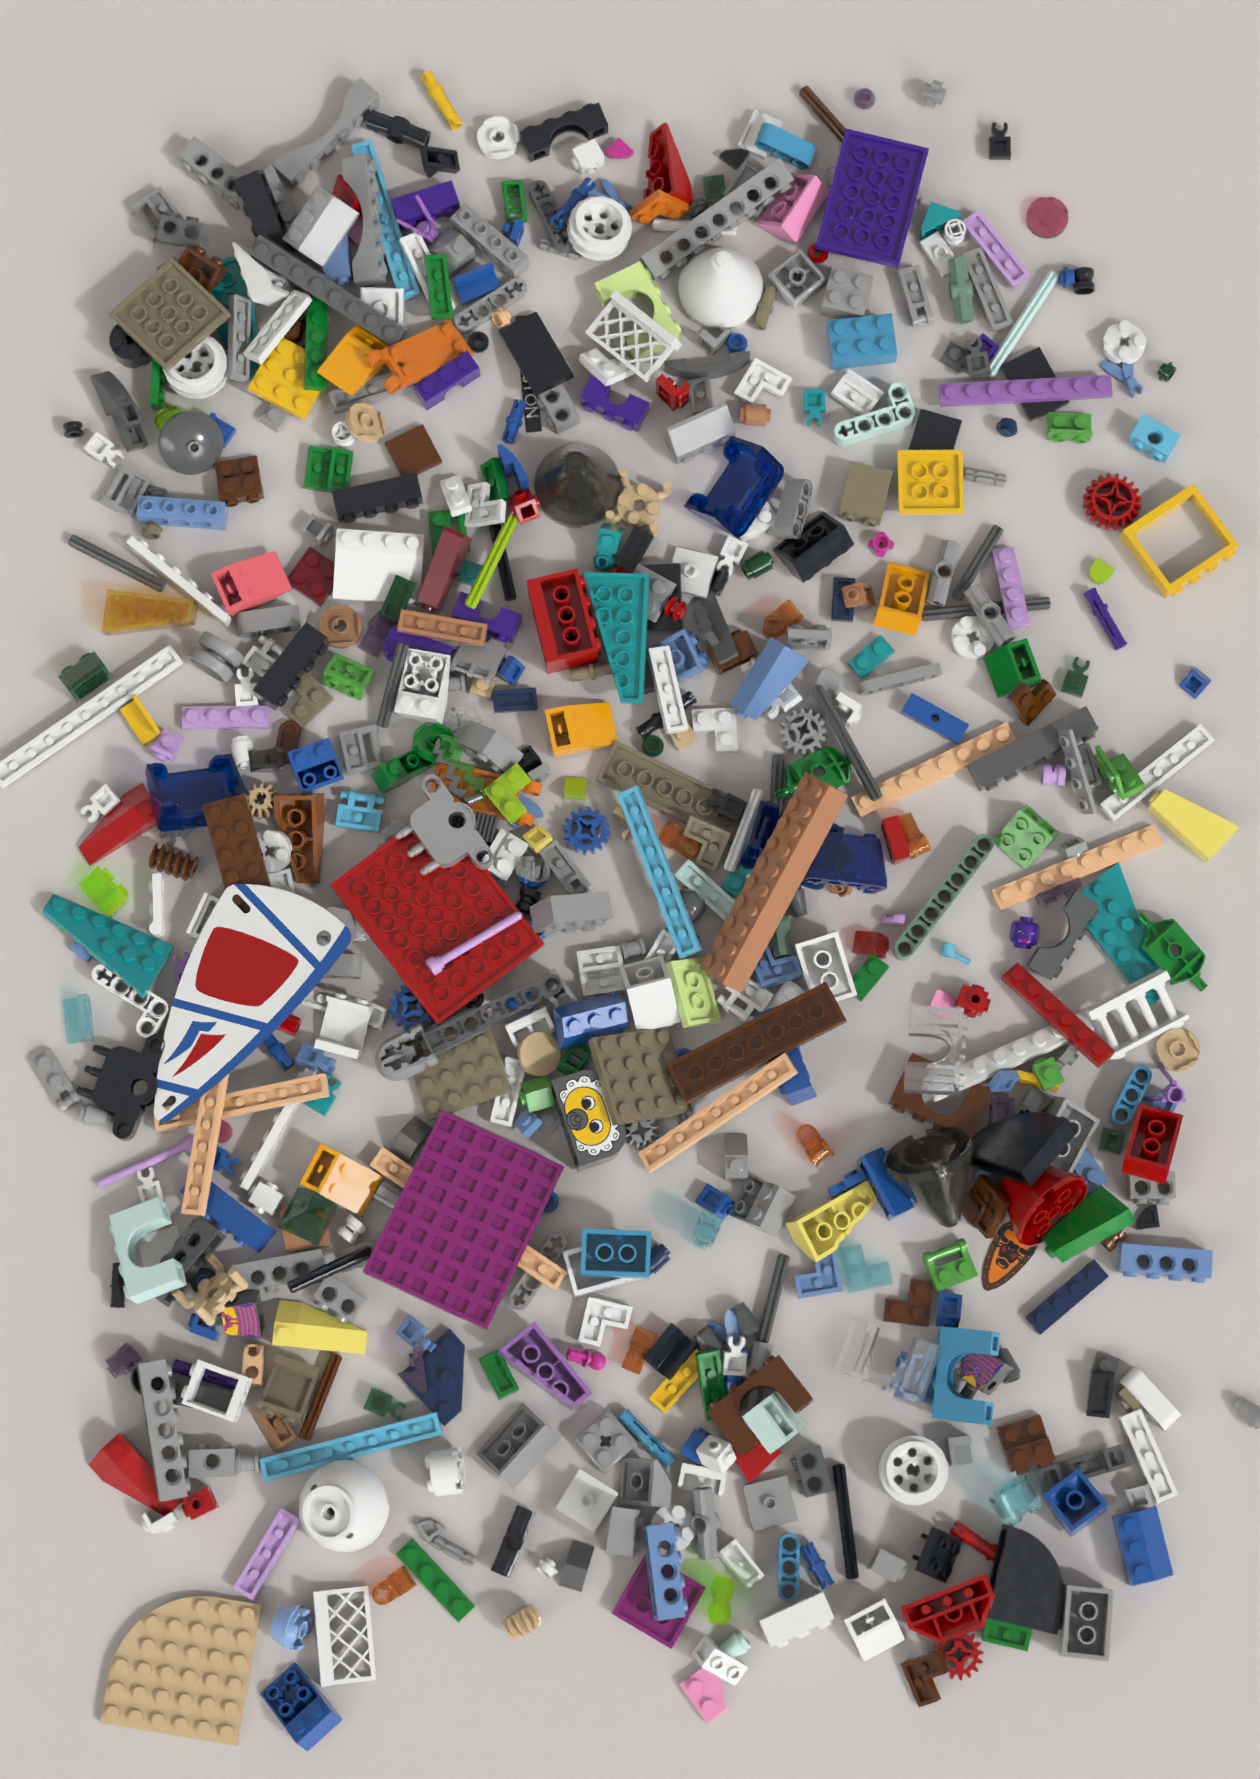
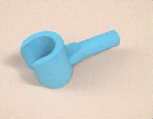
[941,943,971,965]

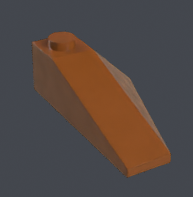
[273,793,325,884]

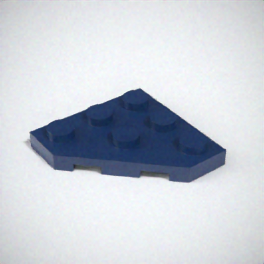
[399,1329,465,1426]

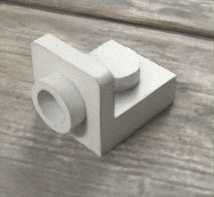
[834,692,863,728]

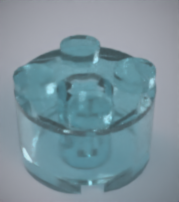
[987,1474,1042,1526]

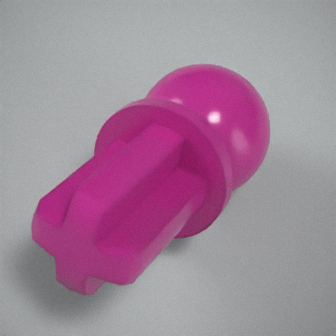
[565,1347,606,1370]

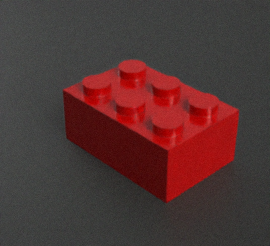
[1121,1103,1184,1184]

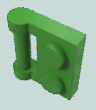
[922,1238,978,1292]

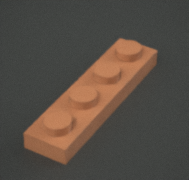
[397,609,488,647]

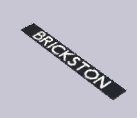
[515,315,542,433]

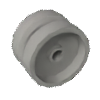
[187,631,245,684]

